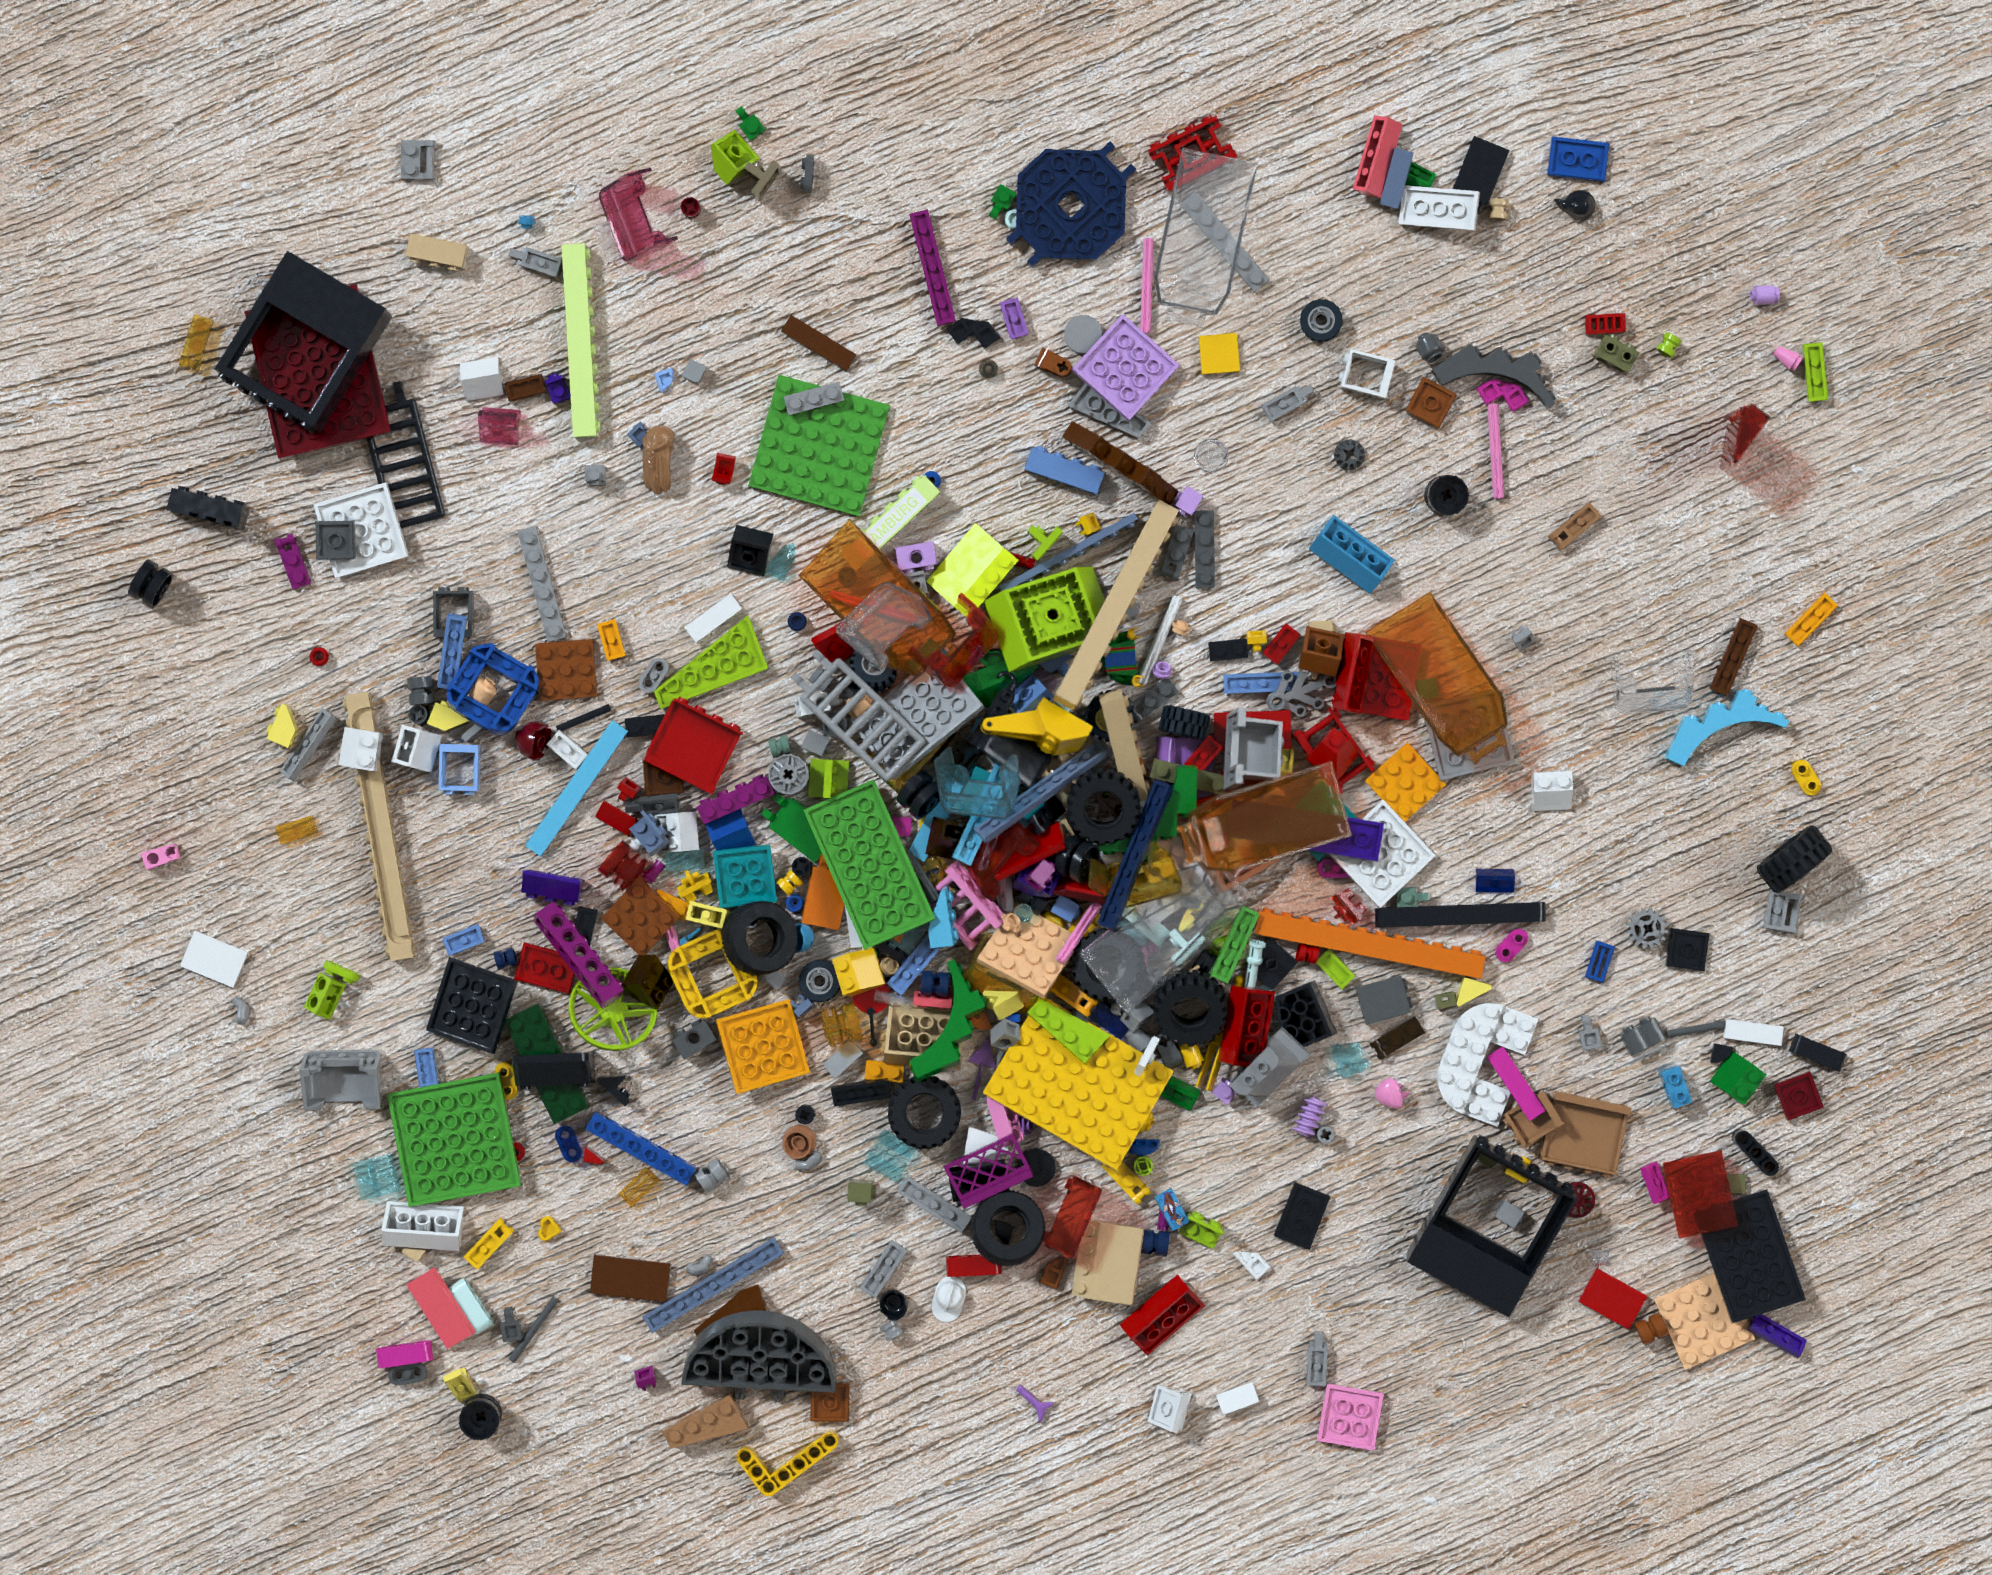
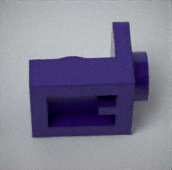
[544,373,571,404]

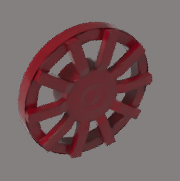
[1568,1182,1595,1218]

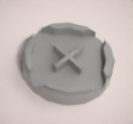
[1064,315,1102,354]

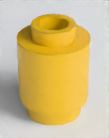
[1179,1043,1204,1070]

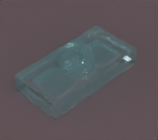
[665,849,705,872]

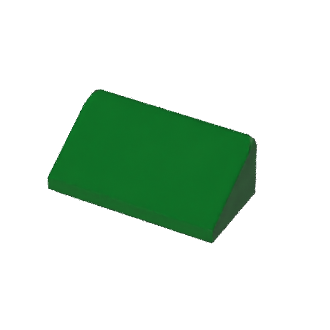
[1405,162,1437,188]
[1160,1076,1200,1111]

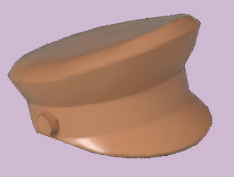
[782,1125,816,1159]

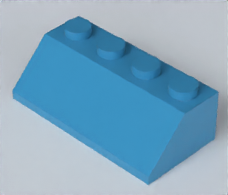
[1308,515,1395,594]

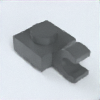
[500,1306,523,1342]

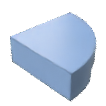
[654,368,674,392]

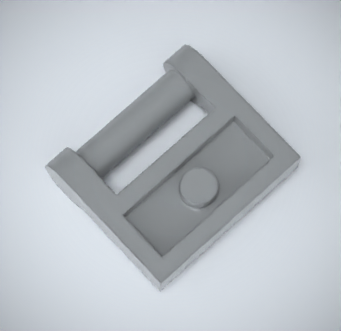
[401,140,436,180]
[1763,890,1804,933]

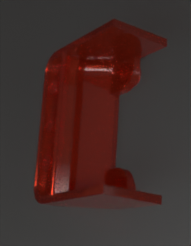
[907,592,998,689]
[1043,1172,1103,1260]

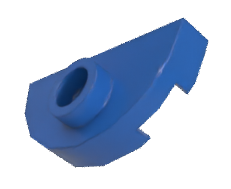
[1128,1139,1160,1156]

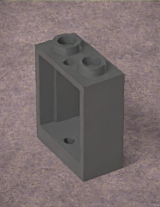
[433,587,474,638]

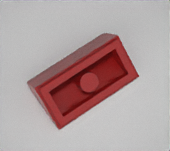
[595,800,638,836]

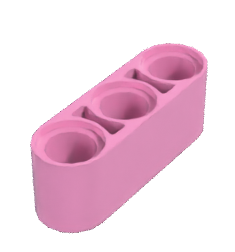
[987,1097,1023,1147]

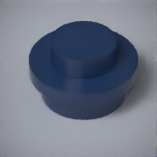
[788,612,807,631]

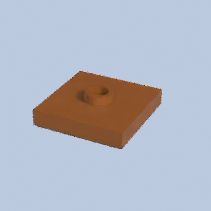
[1405,377,1457,429]
[810,1382,850,1422]

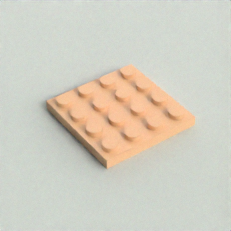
[977,902,1080,999]
[1653,1272,1755,1370]

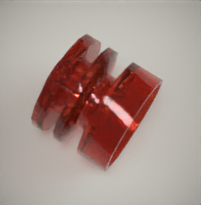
[597,840,648,892]

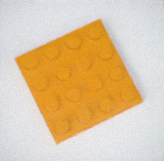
[715,999,810,1094]

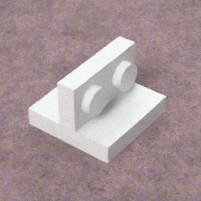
[1148,1384,1191,1433]

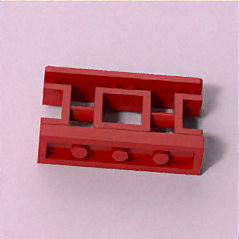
[1147,115,1238,194]

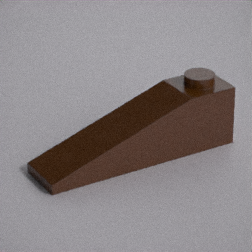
[694,1284,769,1337]

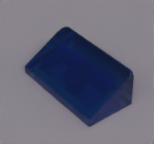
[1475,869,1515,893]

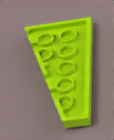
[654,615,769,709]

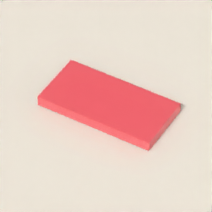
[406,1267,476,1349]

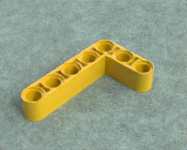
[736,1430,839,1496]

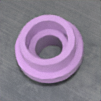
[1152,661,1172,679]

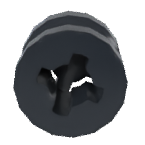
[792,857,811,876]
[795,1104,815,1125]

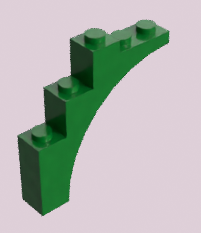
[1099,765,1197,863]
[909,959,987,1083]

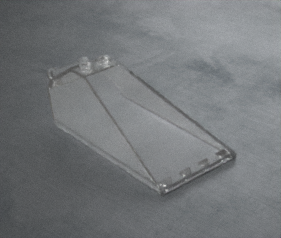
[1154,148,1258,329]
[1079,860,1249,1014]

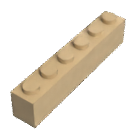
[1098,689,1150,801]

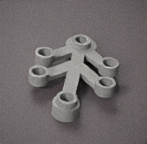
[1266,668,1337,717]

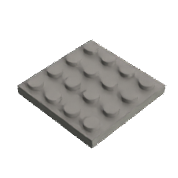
[1422,688,1515,780]

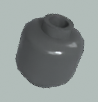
[1415,332,1444,362]

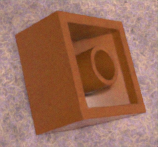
[1298,626,1344,677]

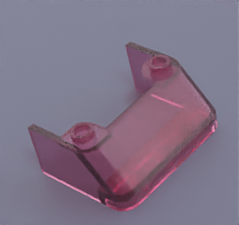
[599,167,678,262]

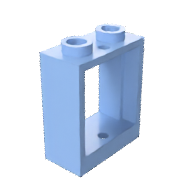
[439,744,481,795]

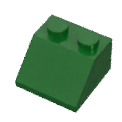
[1709,1050,1767,1105]

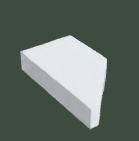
[1233,1251,1271,1280]

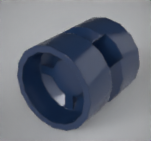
[921,970,949,997]
[1141,1229,1170,1257]

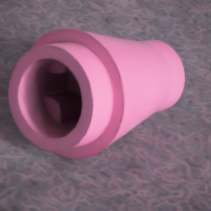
[1773,346,1803,371]

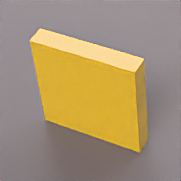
[1198,333,1240,375]

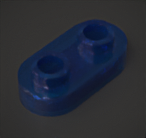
[555,1125,582,1163]

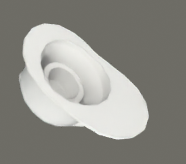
[932,1277,966,1322]

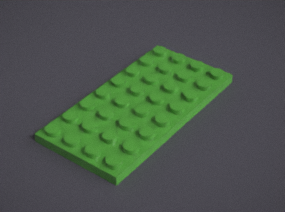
[803,779,936,950]

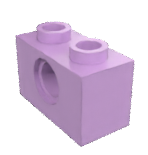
[895,541,937,574]

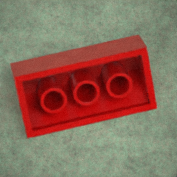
[1332,633,1375,714]
[1219,985,1275,1066]
[1120,1274,1205,1356]

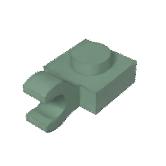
[1396,887,1430,907]

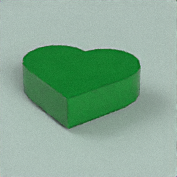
[979,650,1004,667]

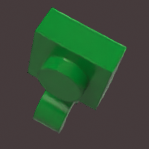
[735,106,766,142]
[989,184,1017,220]

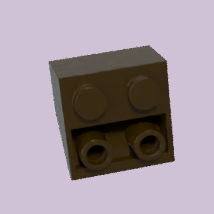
[925,816,967,860]
[622,955,673,1010]

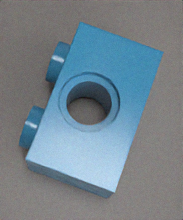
[1658,1065,1693,1109]

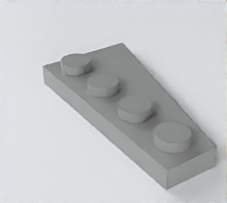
[1067,383,1151,439]

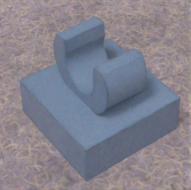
[791,994,816,1018]

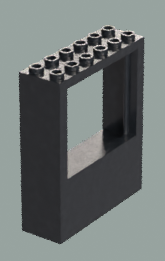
[214,251,392,434]
[1406,1135,1578,1317]

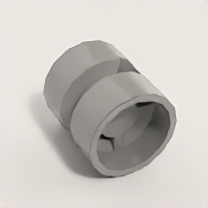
[694,1157,730,1193]

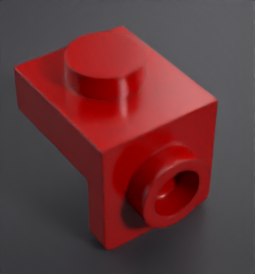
[711,453,736,485]

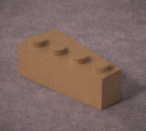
[662,1392,750,1449]

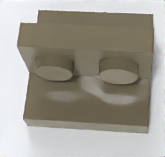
[744,160,781,201]

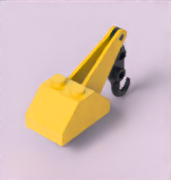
[981,671,1093,756]

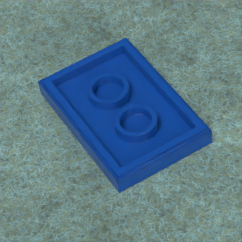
[1547,136,1609,182]

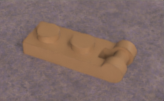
[1548,502,1602,551]

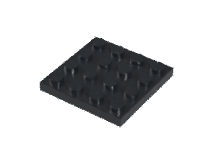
[426,957,518,1054]

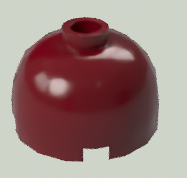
[515,721,552,761]

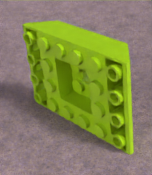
[984,566,1118,673]

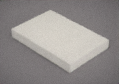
[180,930,249,988]

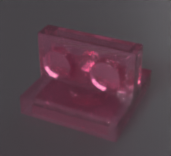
[478,407,521,445]

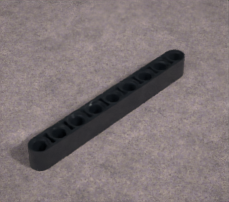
[1375,902,1546,928]

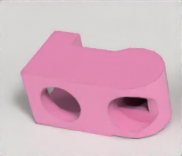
[141,843,181,870]

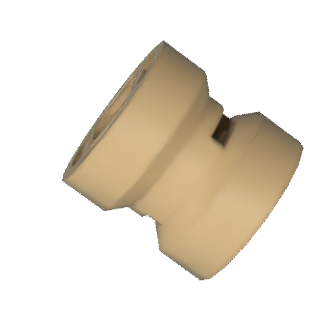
[1488,198,1509,221]

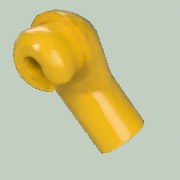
[1042,911,1065,929]

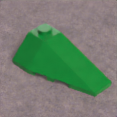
[962,660,1039,709]

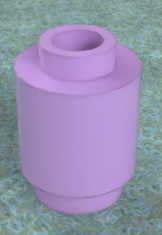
[1750,285,1780,305]

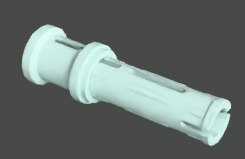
[1244,939,1266,988]

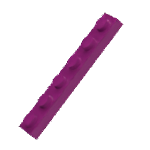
[909,209,956,327]

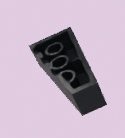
[166,485,250,530]

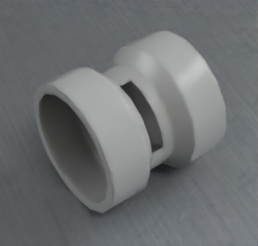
[808,666,835,692]

